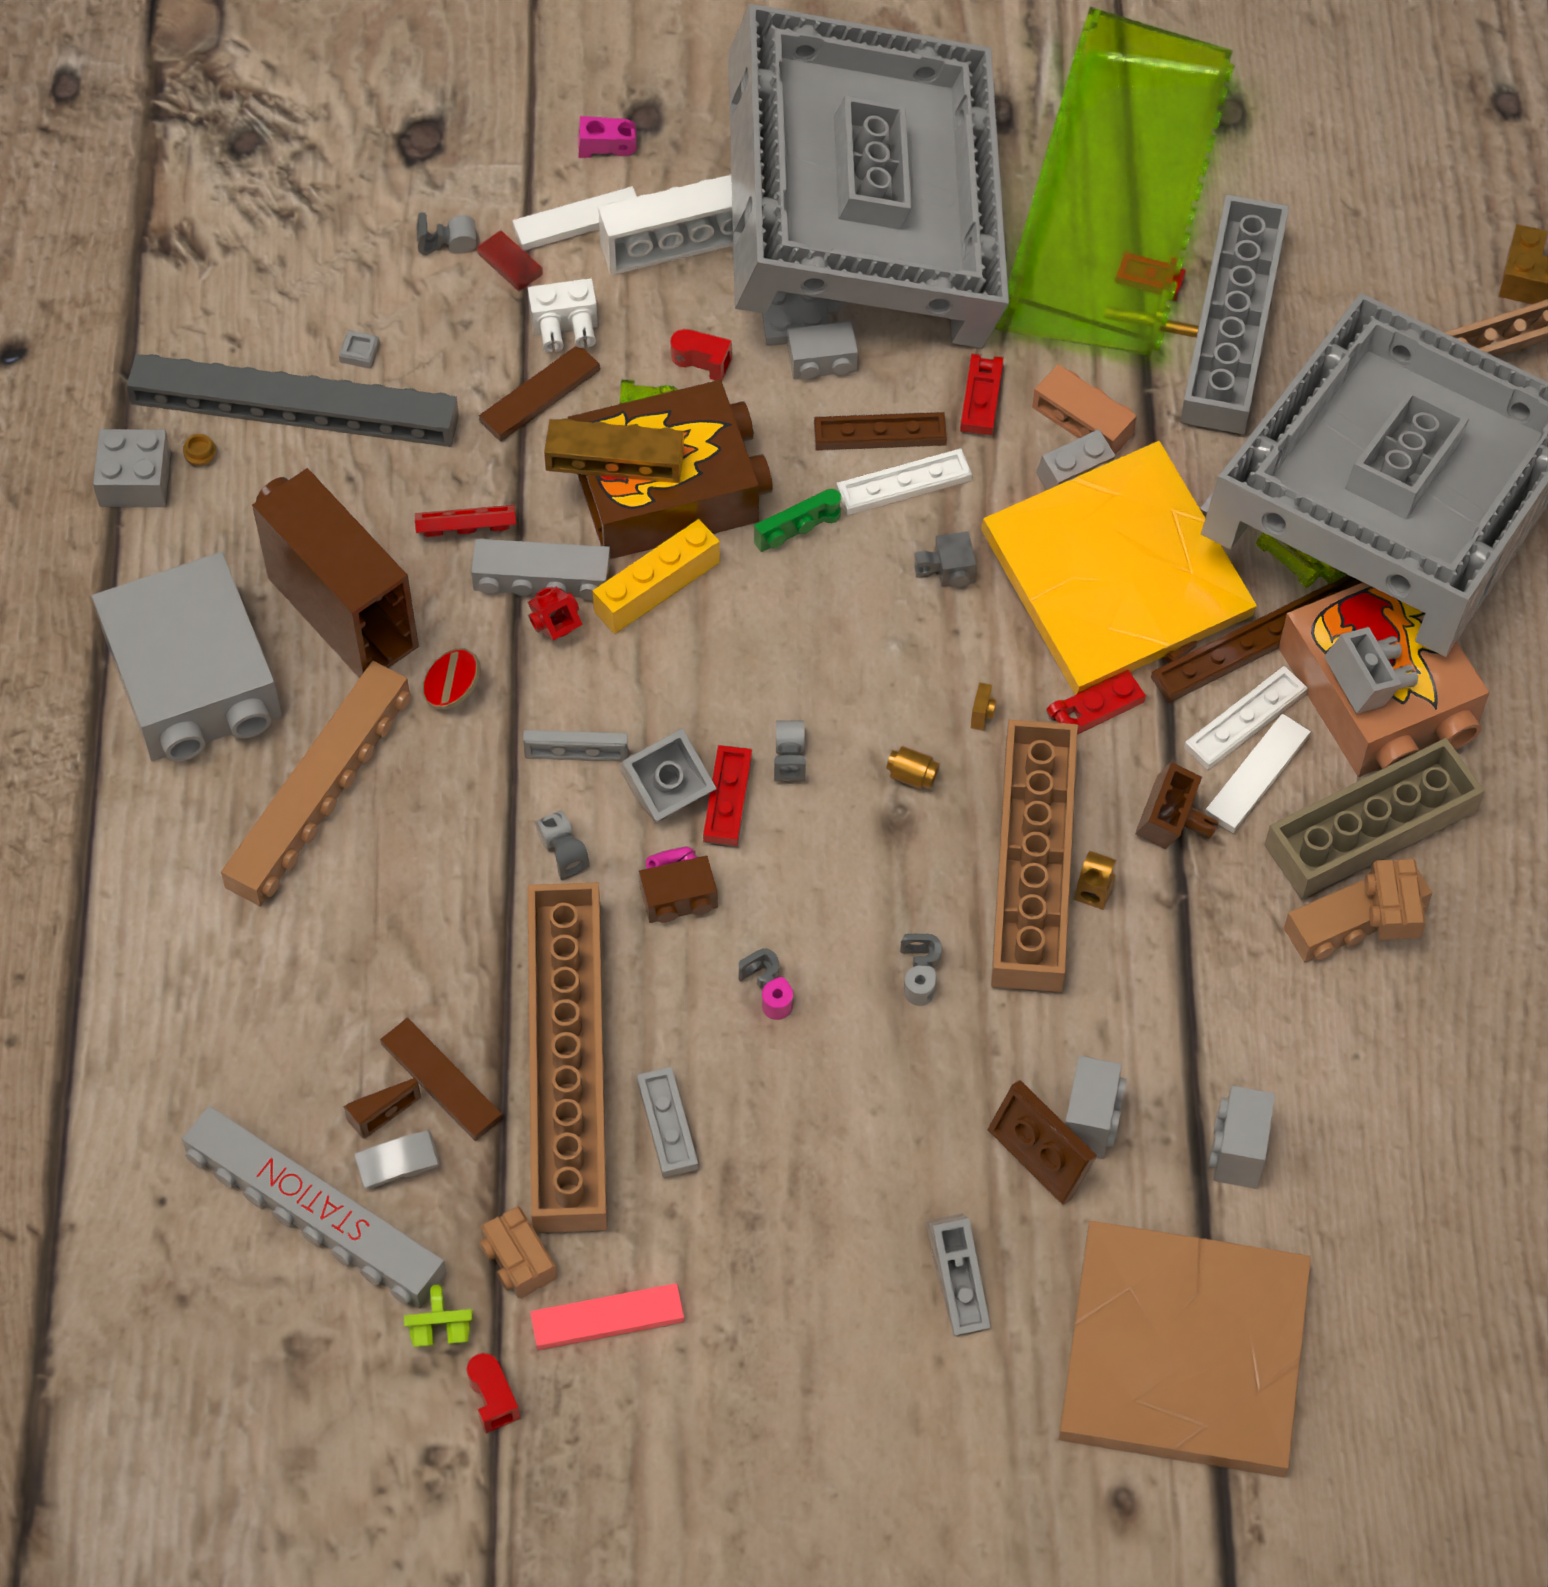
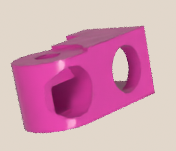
[578,116,637,158]

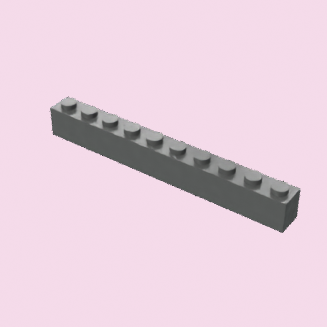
[127,354,459,447]

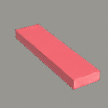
[530,1283,684,1350]

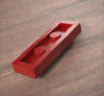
[415,505,516,537]
[703,745,752,846]

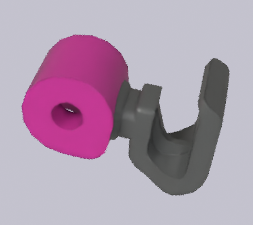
[738,948,793,1020]

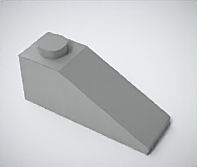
[926,1213,991,1336]

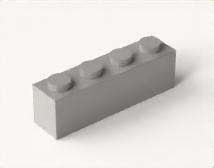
[471,539,611,600]

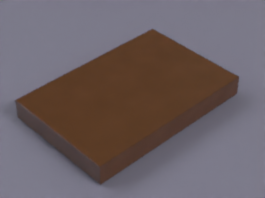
[987,1080,1097,1205]

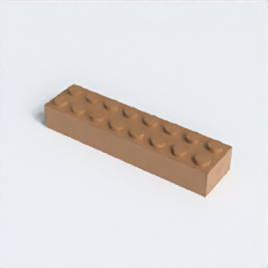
[991,719,1078,992]

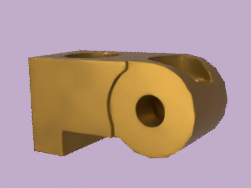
[1074,850,1117,910]

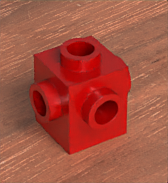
[527,586,583,641]

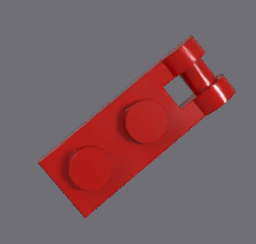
[960,353,1004,435]
[1046,670,1146,735]

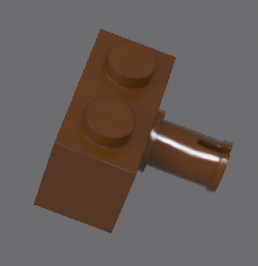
[1135,762,1219,849]

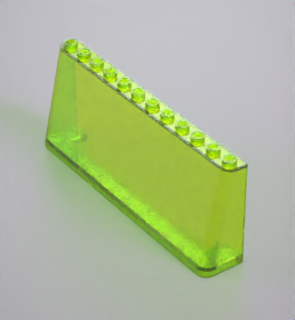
[995,7,1235,356]

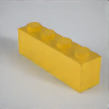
[592,519,720,634]

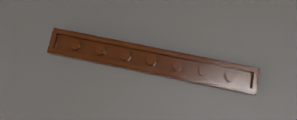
[1151,574,1362,703]

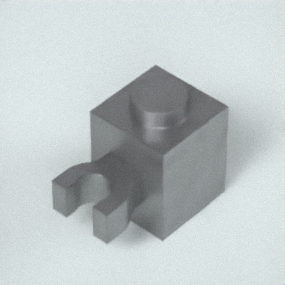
[914,531,976,587]

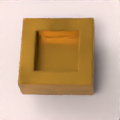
[970,682,997,731]

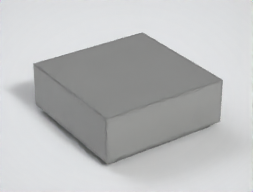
[339,330,380,369]

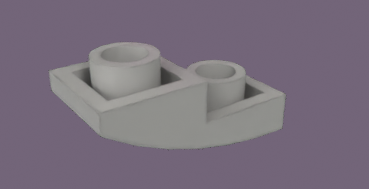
[355,1130,440,1190]

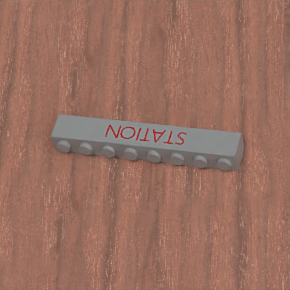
[182,1106,447,1308]

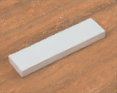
[512,186,637,251]
[836,448,972,516]
[1184,666,1308,771]
[1205,714,1311,833]

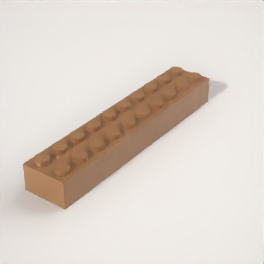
[528,882,607,1233]

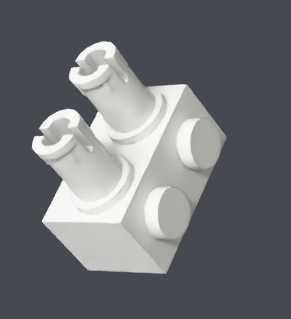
[528,278,598,352]

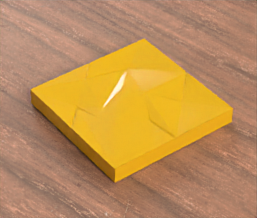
[981,441,1257,695]

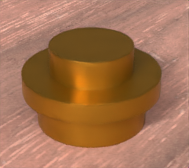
[183,433,216,465]

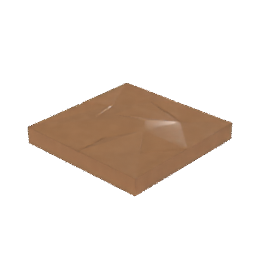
[1058,1220,1311,1477]

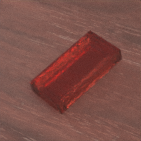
[477,230,543,292]

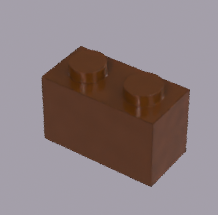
[639,855,718,923]

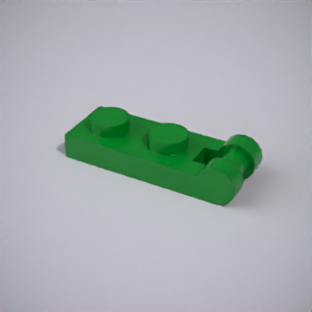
[754,489,841,552]

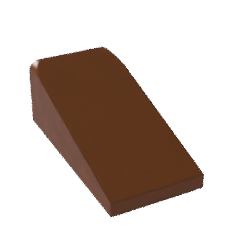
[344,1078,421,1139]

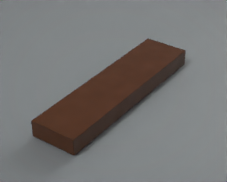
[479,346,600,442]
[814,412,947,450]
[380,1017,503,1141]

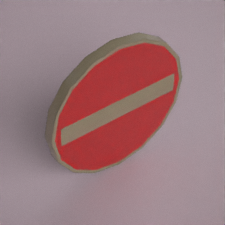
[422,648,480,710]

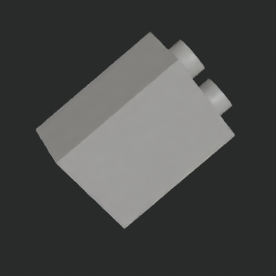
[91,552,282,762]

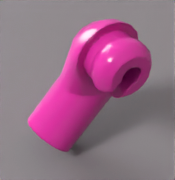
[646,846,697,869]

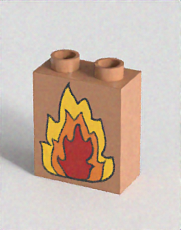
[1278,582,1490,777]

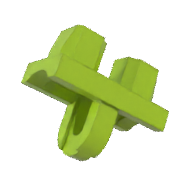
[403,1284,474,1347]

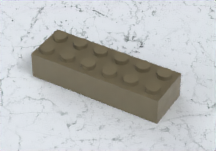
[1265,738,1485,900]

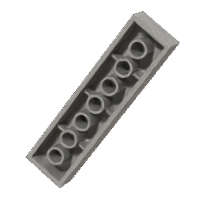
[1180,194,1289,434]

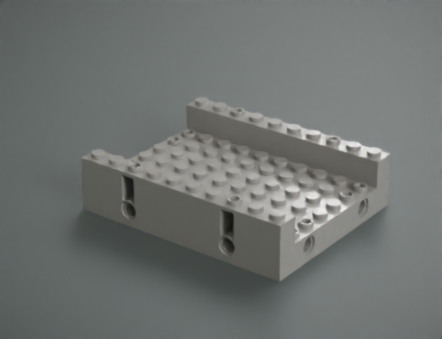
[728,4,1009,348]
[1201,293,1548,657]

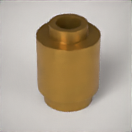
[886,746,940,789]

